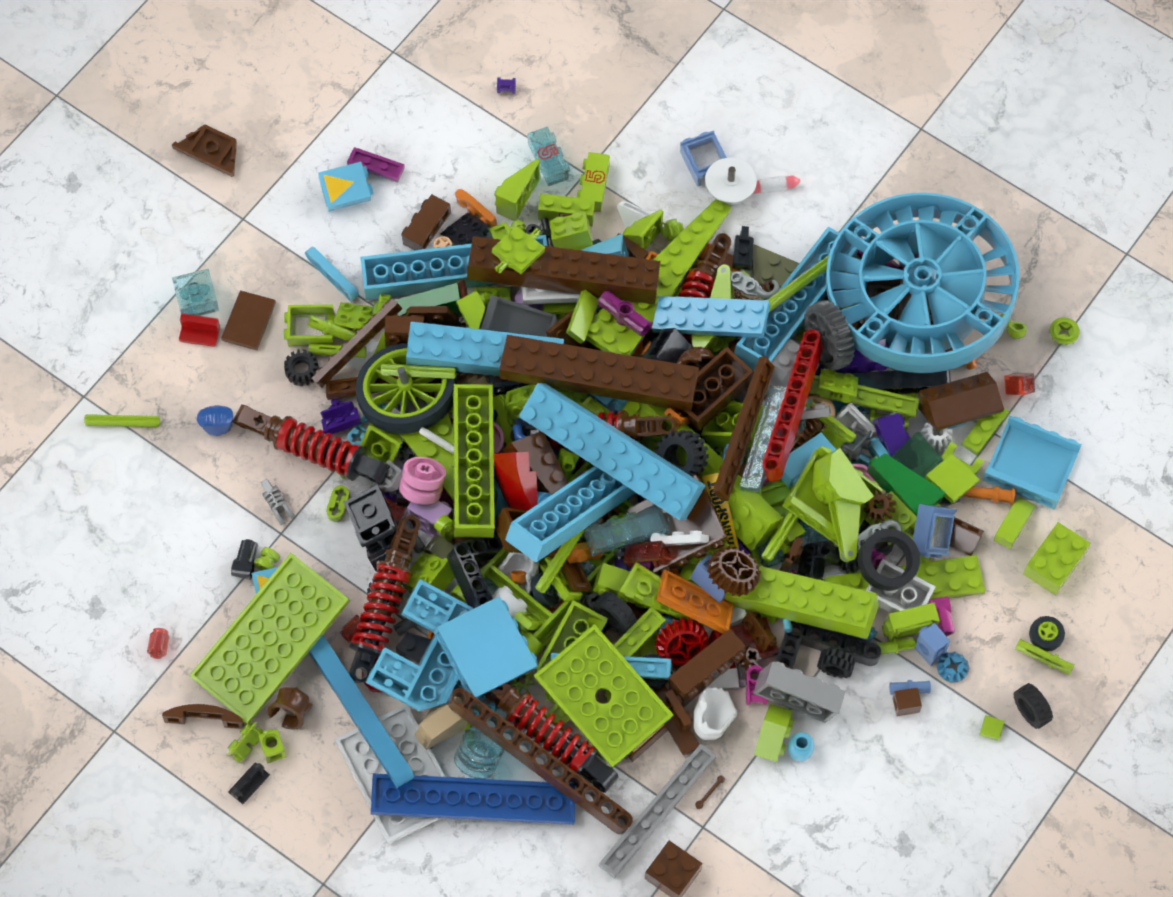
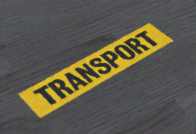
[703,473,740,551]

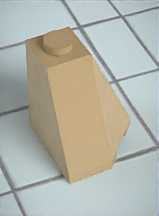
[415,695,474,750]

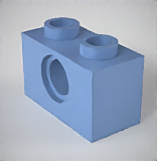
[915,623,950,666]

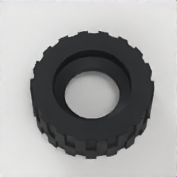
[593,591,637,634]
[1013,683,1053,729]

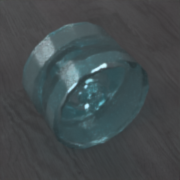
[454,727,504,779]

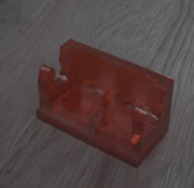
[623,540,671,568]

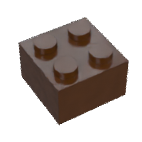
[645,840,703,897]

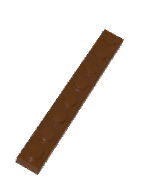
[713,357,775,501]

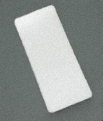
[348,339,379,370]

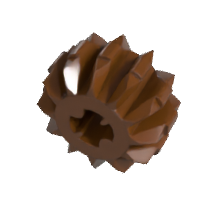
[863,490,896,523]

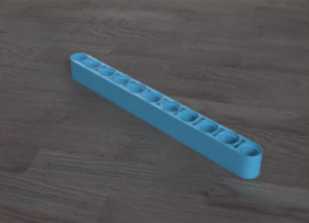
[308,635,415,788]

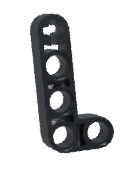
[798,541,841,581]

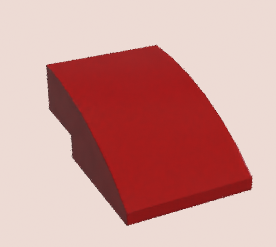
[493,452,538,511]

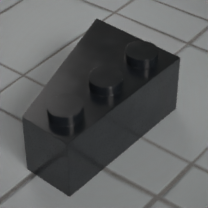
[396,632,432,665]

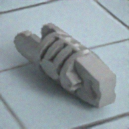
[260,478,295,525]

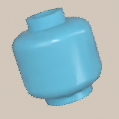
[787,732,814,762]

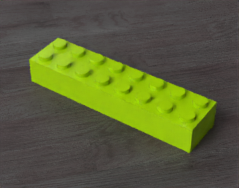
[453,384,495,537]

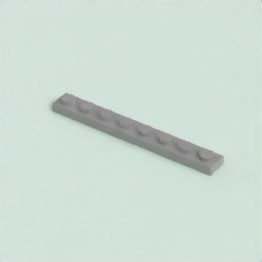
[599,744,717,879]

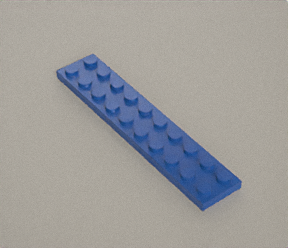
[370,773,576,825]

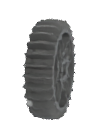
[803,300,855,371]

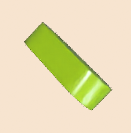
[326,485,350,522]

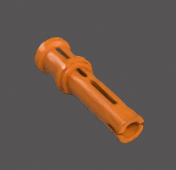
[962,486,1015,505]

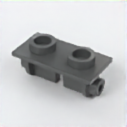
[840,430,872,462]

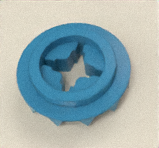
[937,652,969,683]

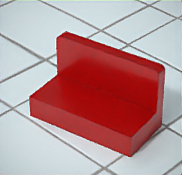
[179,313,220,347]

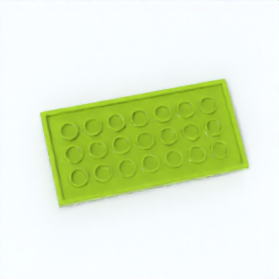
[189,552,351,724]

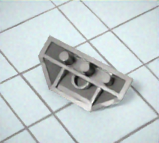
[766,338,820,399]

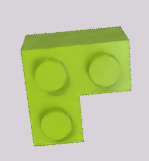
[754,704,794,762]

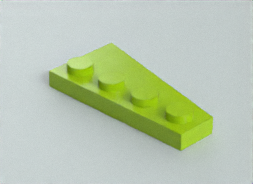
[617,562,694,622]

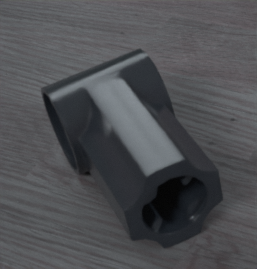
[231,539,258,580]

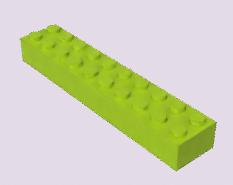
[623,401,783,551]
[679,554,879,639]

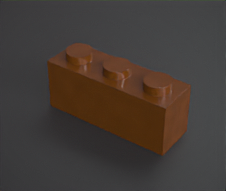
[401,194,451,250]

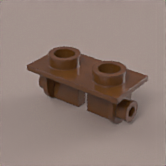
[741,610,777,652]

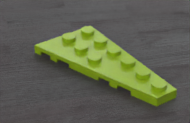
[399,413,454,501]

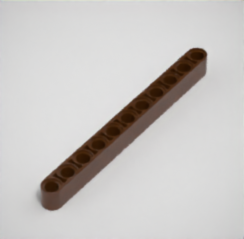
[448,688,633,834]

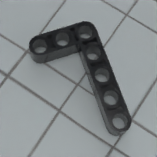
[447,534,503,609]
[776,621,881,669]

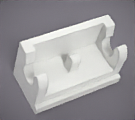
[835,403,876,437]

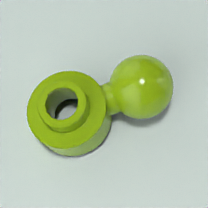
[999,314,1027,339]

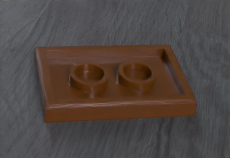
[221,290,276,350]

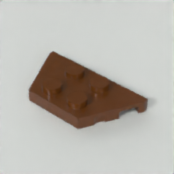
[172,124,237,177]
[401,306,466,328]

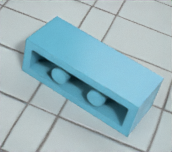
[781,433,836,488]

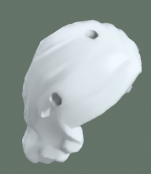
[498,552,539,595]
[693,686,737,740]

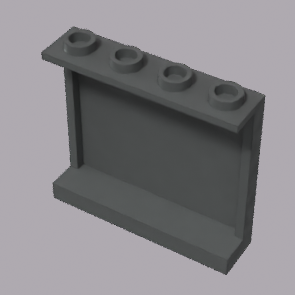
[480,294,559,377]

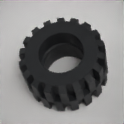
[655,430,709,476]

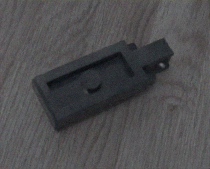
[732,226,754,271]

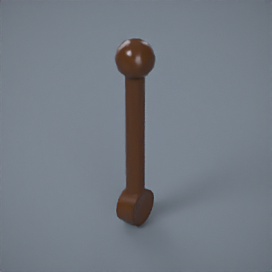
[695,775,725,809]

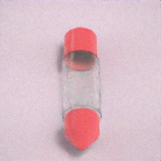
[753,175,801,194]

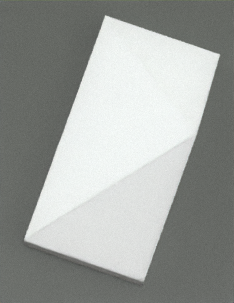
[617,201,652,228]

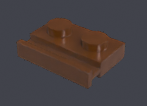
[779,536,804,572]

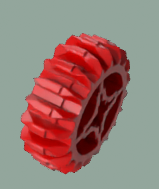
[655,617,709,669]

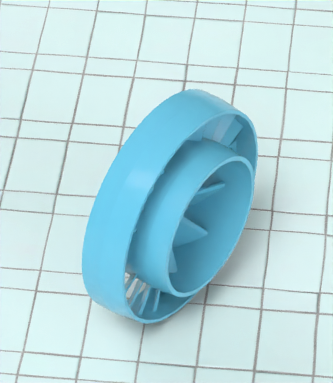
[826,193,1020,373]

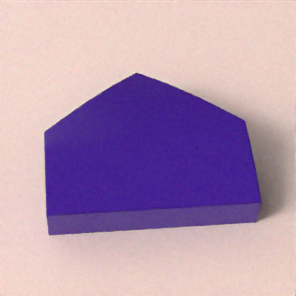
[320,399,362,435]

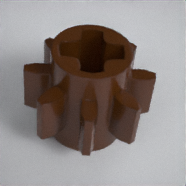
[738,645,761,671]

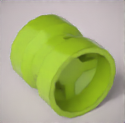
[254,547,280,571]

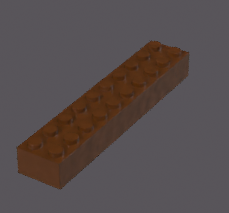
[467,236,661,305]
[499,335,699,411]

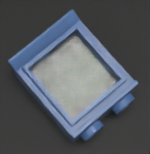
[680,130,727,186]
[913,504,957,558]

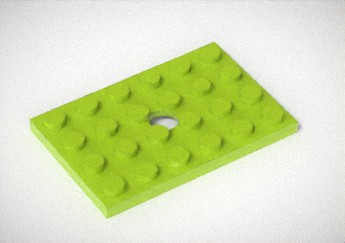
[533,624,674,768]

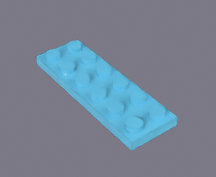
[652,296,770,337]

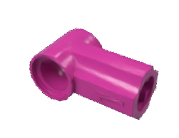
[927,596,955,637]

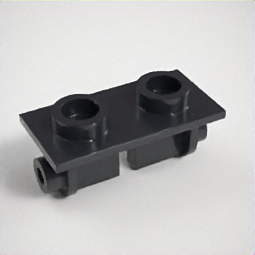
[228,762,270,804]

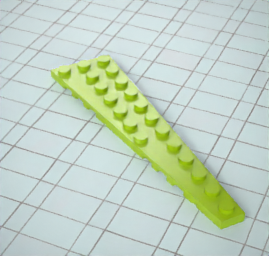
[585,199,731,356]

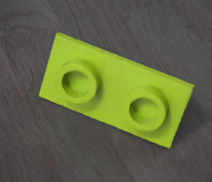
[226,722,264,763]

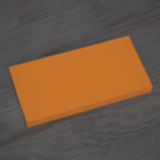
[656,570,734,634]

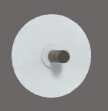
[705,158,757,205]

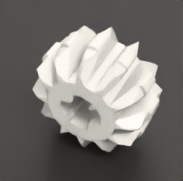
[920,422,953,452]

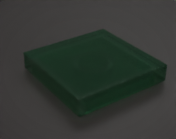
[891,432,943,478]

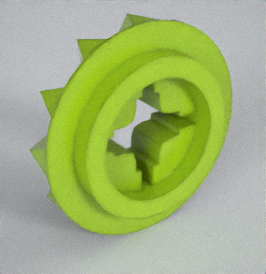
[1049,317,1080,346]

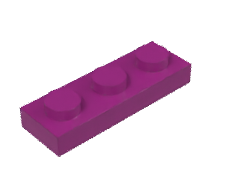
[347,147,405,183]

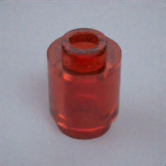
[340,614,362,643]
[147,628,170,659]

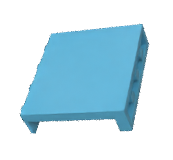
[983,416,1082,510]
[434,596,538,699]

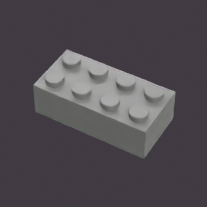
[753,662,846,723]

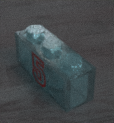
[527,126,571,187]

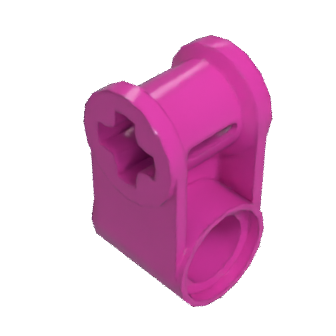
[746,665,767,705]

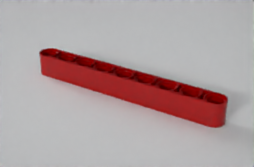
[762,329,823,482]

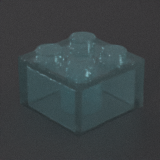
[172,269,219,316]

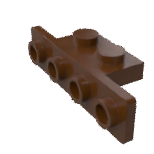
[652,685,700,756]

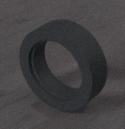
[858,529,920,591]

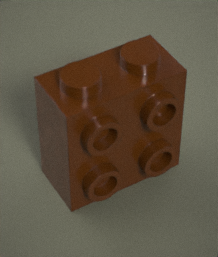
[384,315,424,348]

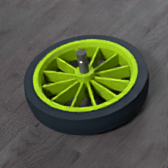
[356,343,457,434]

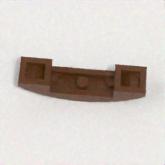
[162,704,245,729]

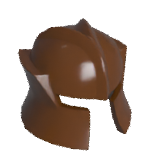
[267,687,313,729]

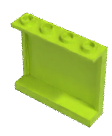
[782,446,883,546]

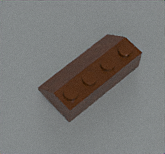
[918,372,1004,431]

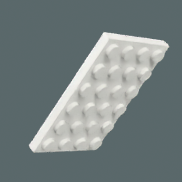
[335,705,445,845]

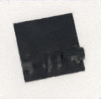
[440,212,489,245]

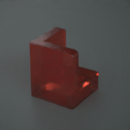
[1004,373,1035,395]

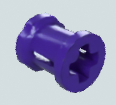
[497,77,516,94]

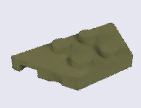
[752,244,799,289]

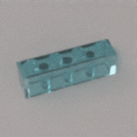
[584,506,668,556]

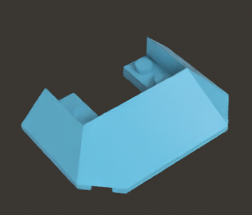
[366,579,473,711]

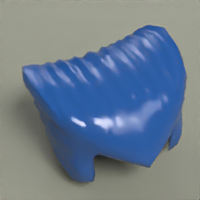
[196,405,233,436]

